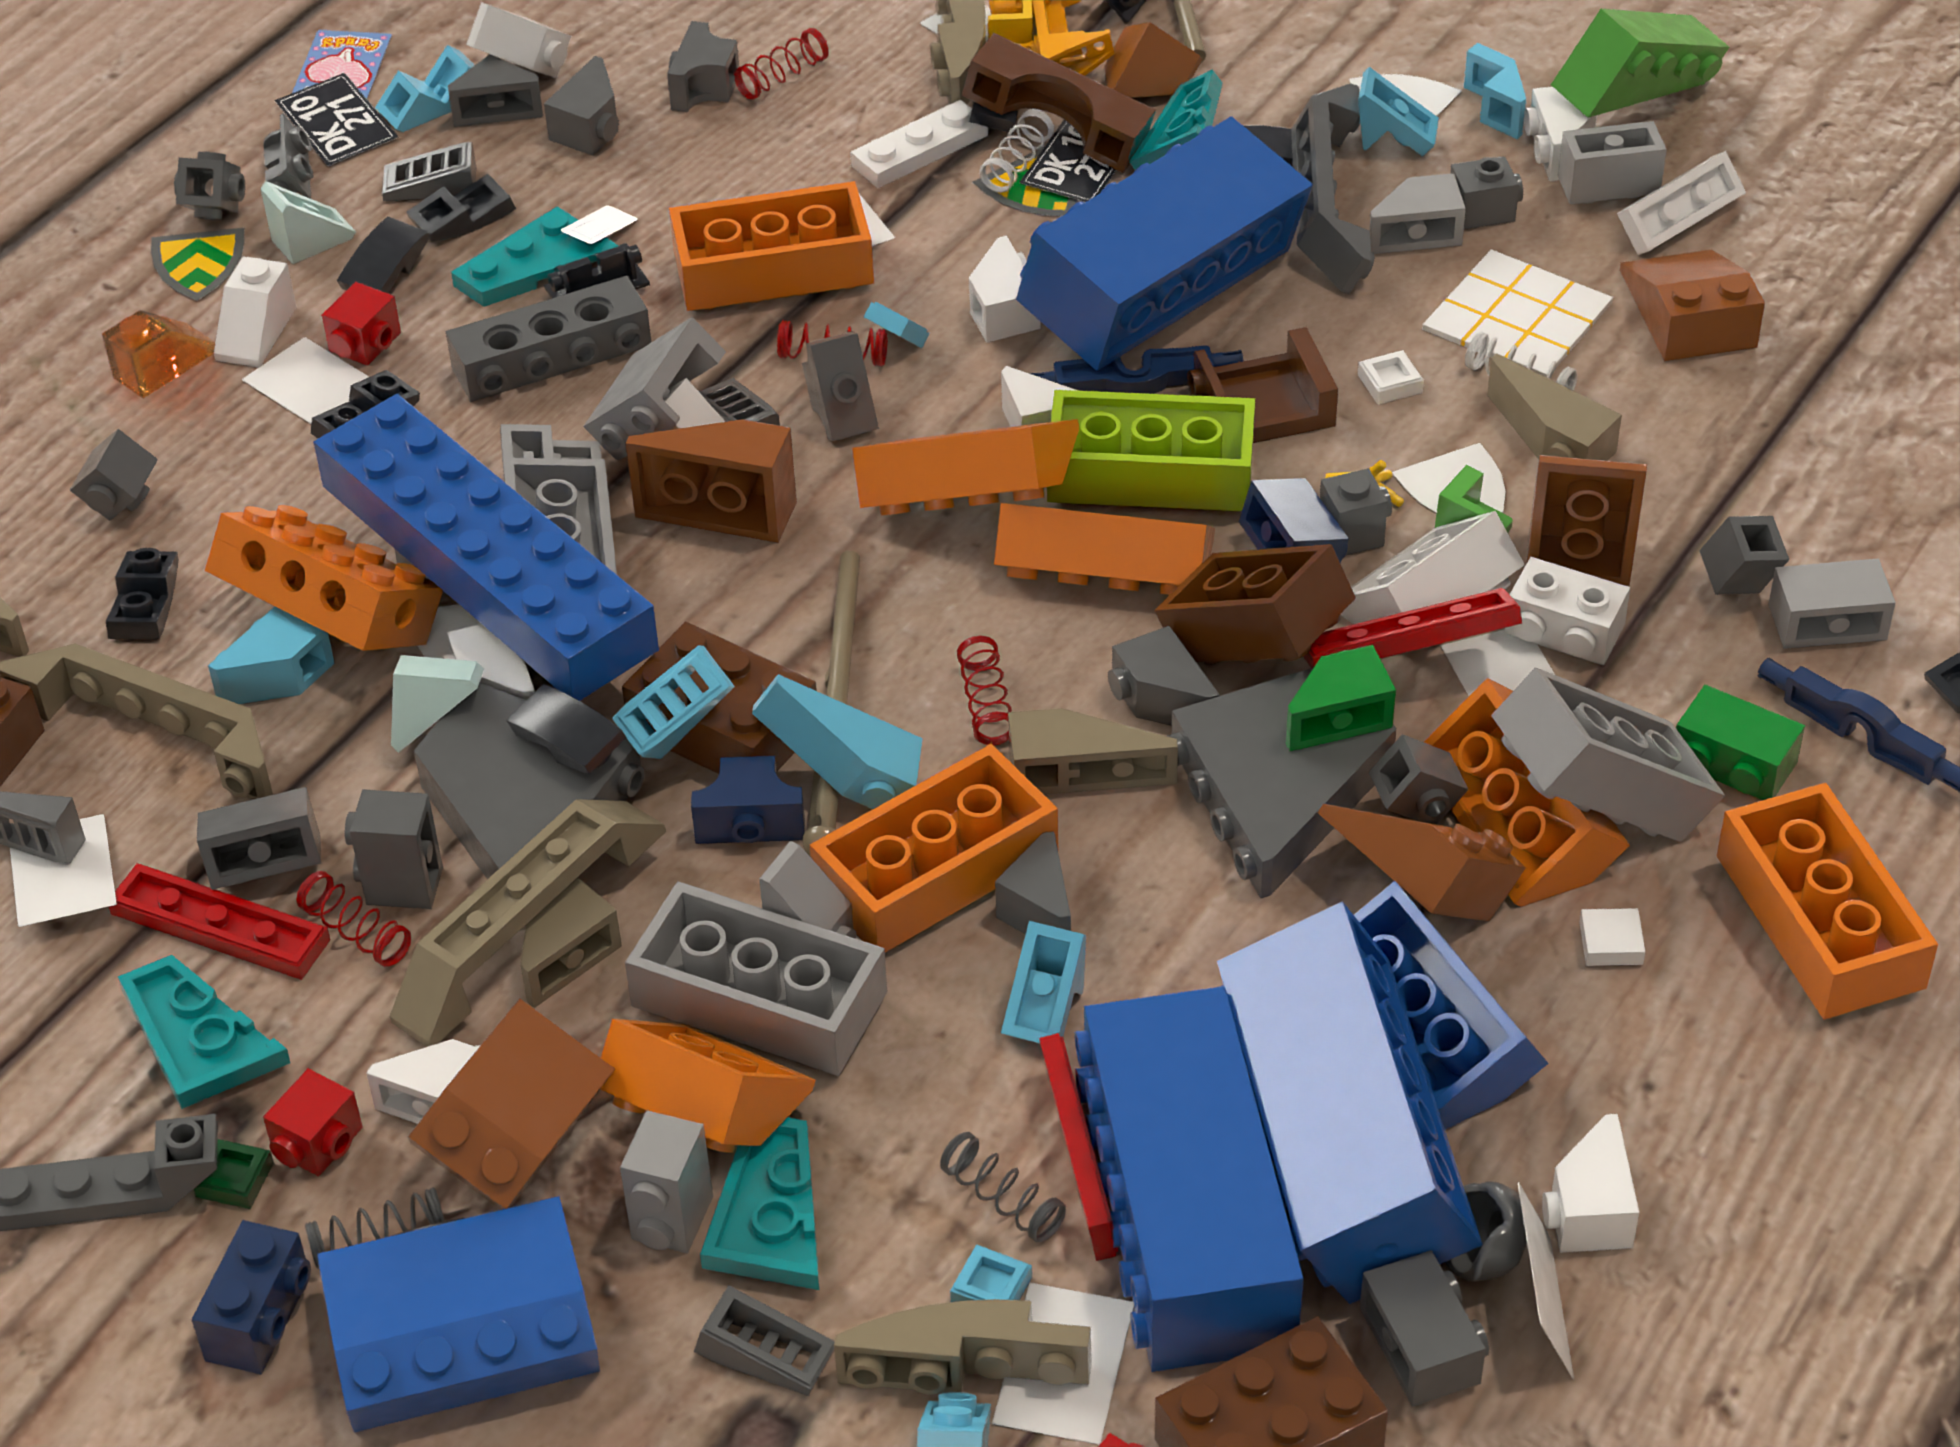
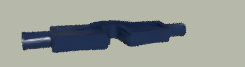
[1029,345,1244,394]
[1757,658,1960,793]

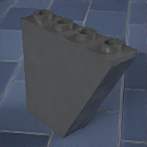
[1167,668,1397,898]
[414,683,644,926]

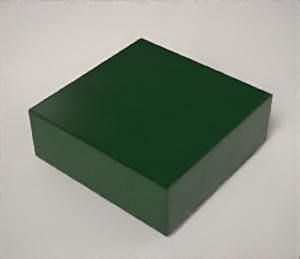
[193,1139,274,1210]

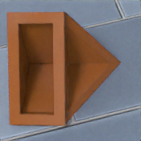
[1104,22,1202,98]

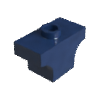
[691,756,805,844]

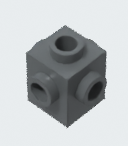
[174,152,246,220]

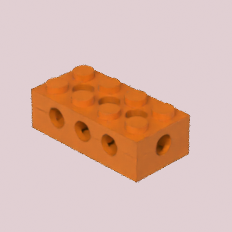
[205,505,443,651]

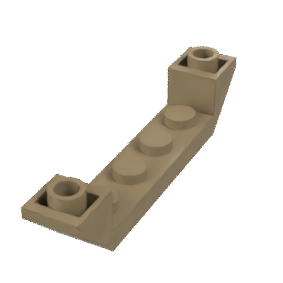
[0,643,273,799]
[389,799,666,1047]

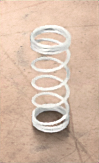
[980,109,1054,193]
[1465,331,1578,390]

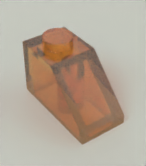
[102,310,215,399]

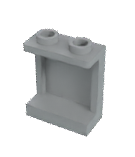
[583,317,726,460]

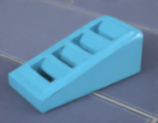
[612,645,735,759]

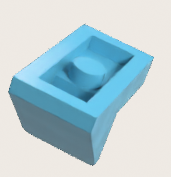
[1358,67,1439,156]
[1001,921,1086,1043]

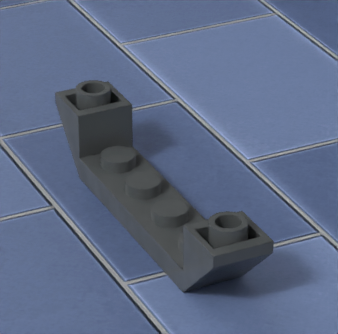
[1291,83,1375,294]
[0,1114,218,1231]

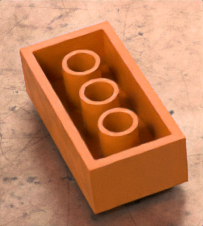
[669,181,874,311]
[810,744,1059,953]
[1716,782,1938,1020]

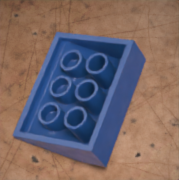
[1354,881,1549,1130]
[317,1196,600,1433]

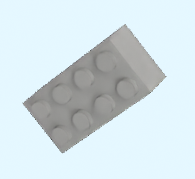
[1491,667,1725,842]
[625,881,887,1076]

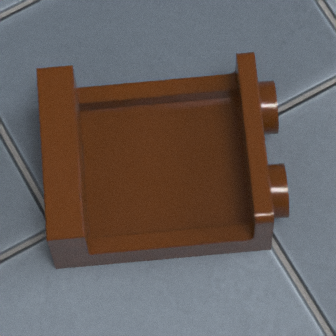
[1187,327,1338,443]

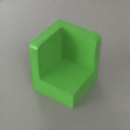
[1435,464,1513,533]

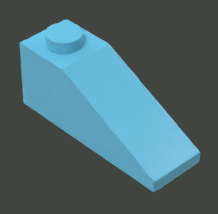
[752,674,923,809]

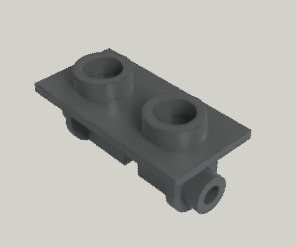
[263,113,314,199]

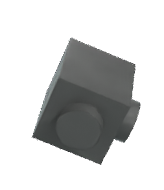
[1450,156,1524,229]
[69,429,158,521]
[1320,468,1392,555]
[1699,516,1790,595]
[1369,734,1469,825]

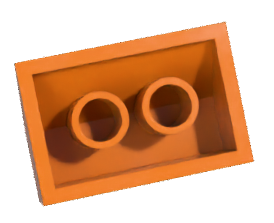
[600,1019,816,1153]

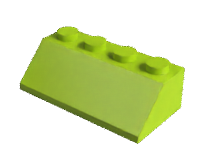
[1047,390,1255,511]

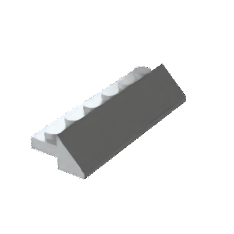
[500,424,617,575]

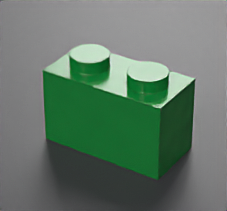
[1676,684,1805,800]

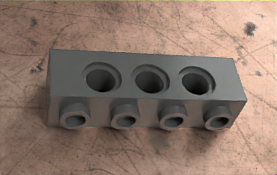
[445,276,651,402]

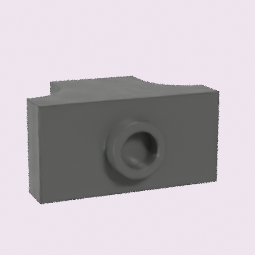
[667,21,739,112]
[802,331,879,442]

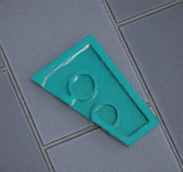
[1129,69,1223,170]
[451,206,619,307]
[118,955,291,1109]
[700,1117,820,1290]

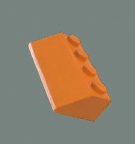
[852,419,1079,516]
[994,503,1215,595]
[1424,678,1630,907]

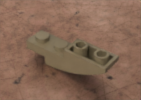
[930,0,986,104]
[834,1299,1092,1394]

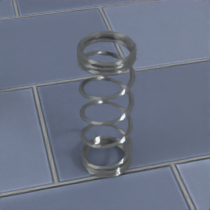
[940,1132,1066,1242]
[305,1187,444,1269]

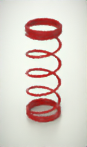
[734,28,829,100]
[777,320,888,367]
[957,635,1012,746]
[296,871,412,967]

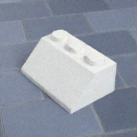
[1341,511,1525,624]

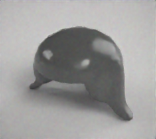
[1445,1181,1527,1282]

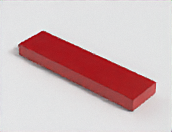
[1304,588,1523,670]
[108,863,331,980]
[1039,1033,1119,1261]

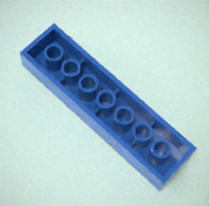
[313,394,659,701]

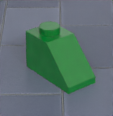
[1286,645,1396,752]

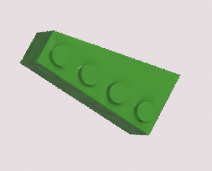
[1551,8,1730,118]

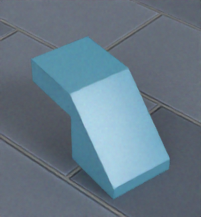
[1464,43,1526,139]
[375,45,474,132]

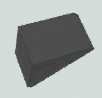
[448,54,543,127]
[995,832,1071,934]

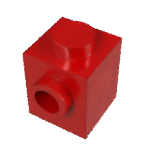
[321,282,401,366]
[263,1068,363,1177]

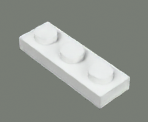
[850,100,988,188]
[1617,151,1746,255]

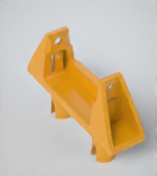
[989,0,1115,76]

